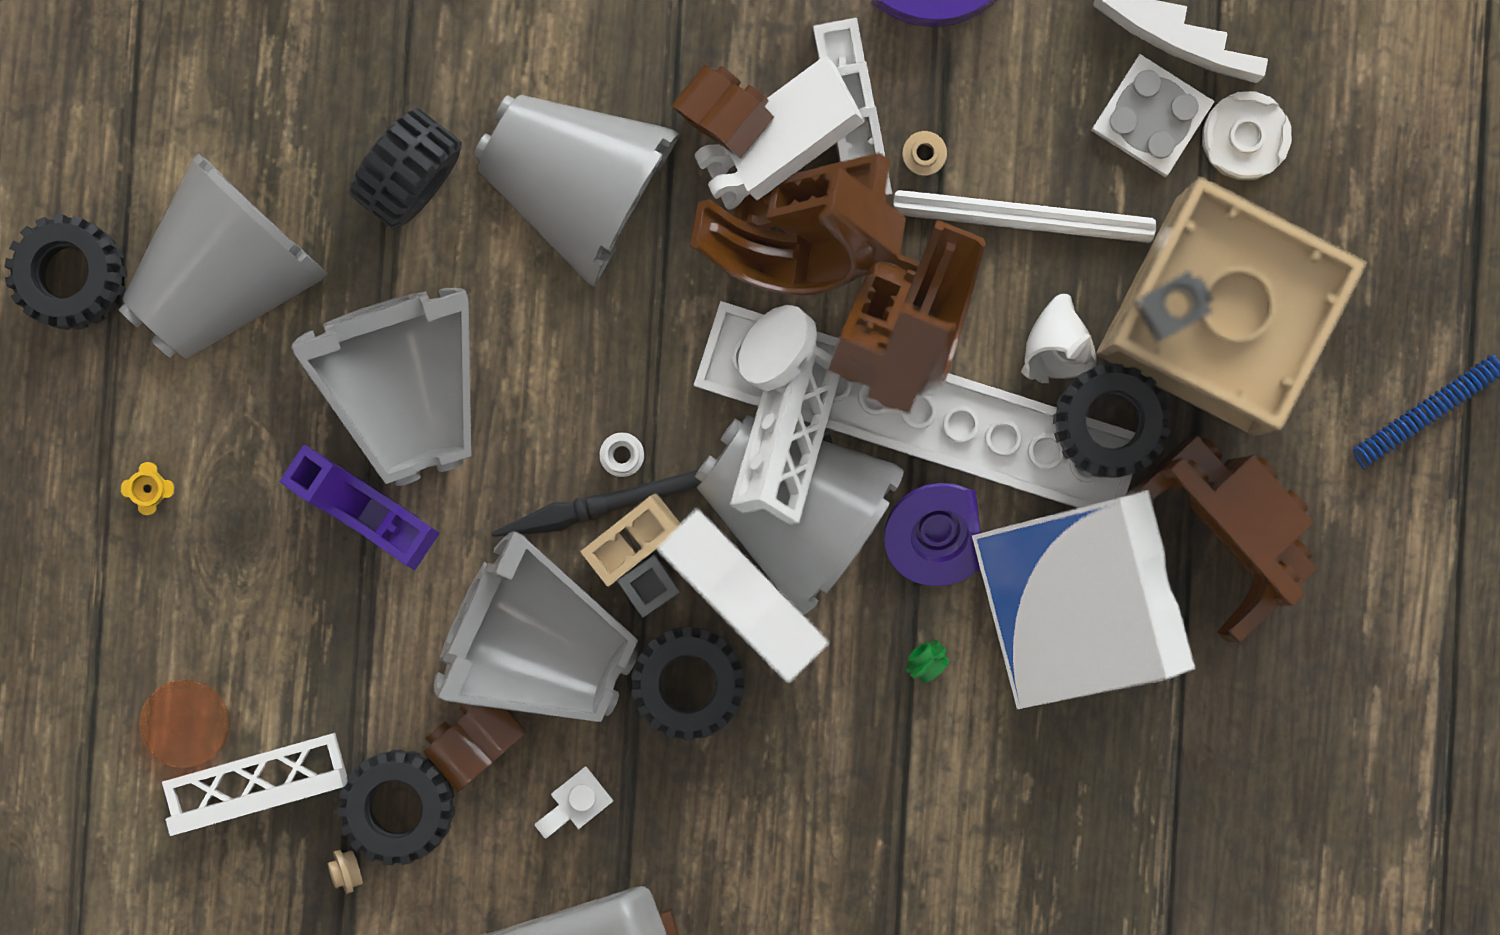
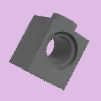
[1133,271,1213,343]

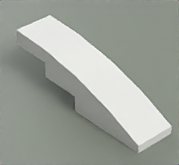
[1093,0,1268,83]
[812,18,892,195]

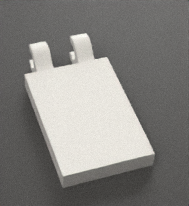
[694,55,865,210]

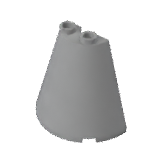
[473,95,681,287]
[119,153,328,359]
[292,288,471,486]
[695,415,903,615]
[434,532,638,722]

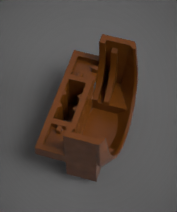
[690,152,906,295]
[828,220,986,414]
[1124,436,1317,643]

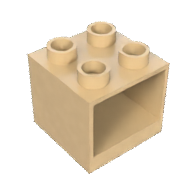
[1096,177,1366,437]

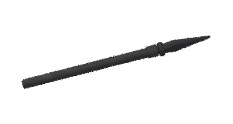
[491,434,833,537]

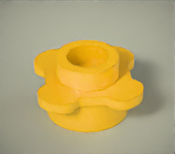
[121,462,175,515]

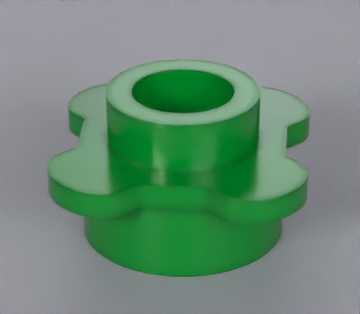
[905,640,949,683]

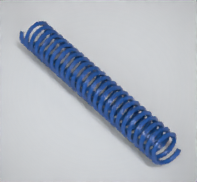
[1353,355,1500,470]

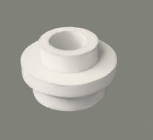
[600,433,644,477]

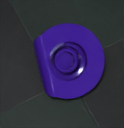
[884,483,981,586]

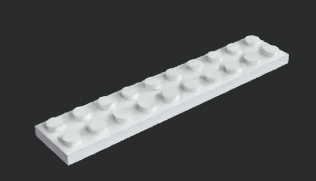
[694,301,1135,508]

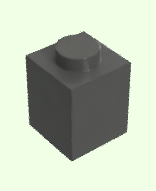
[617,555,681,617]

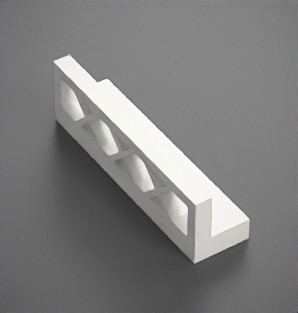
[730,345,840,525]
[162,733,348,836]

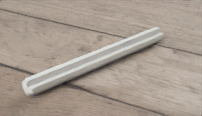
[893,190,1156,243]

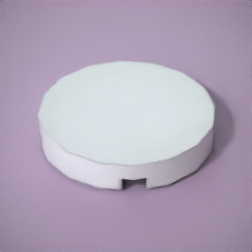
[1202,91,1292,180]
[738,305,817,391]

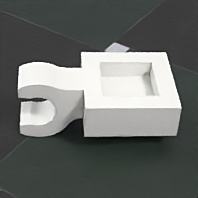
[535,766,614,839]

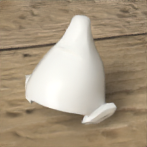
[1021,294,1097,383]

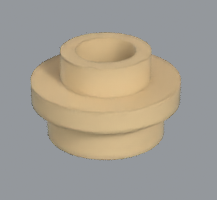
[902,131,947,176]
[327,850,363,894]

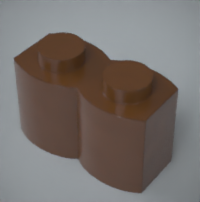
[671,65,774,158]
[423,703,527,792]

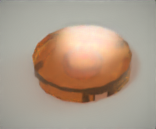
[139,679,230,768]

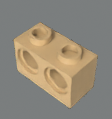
[580,493,681,587]

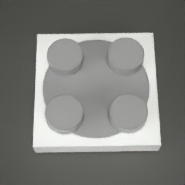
[1091,54,1215,177]

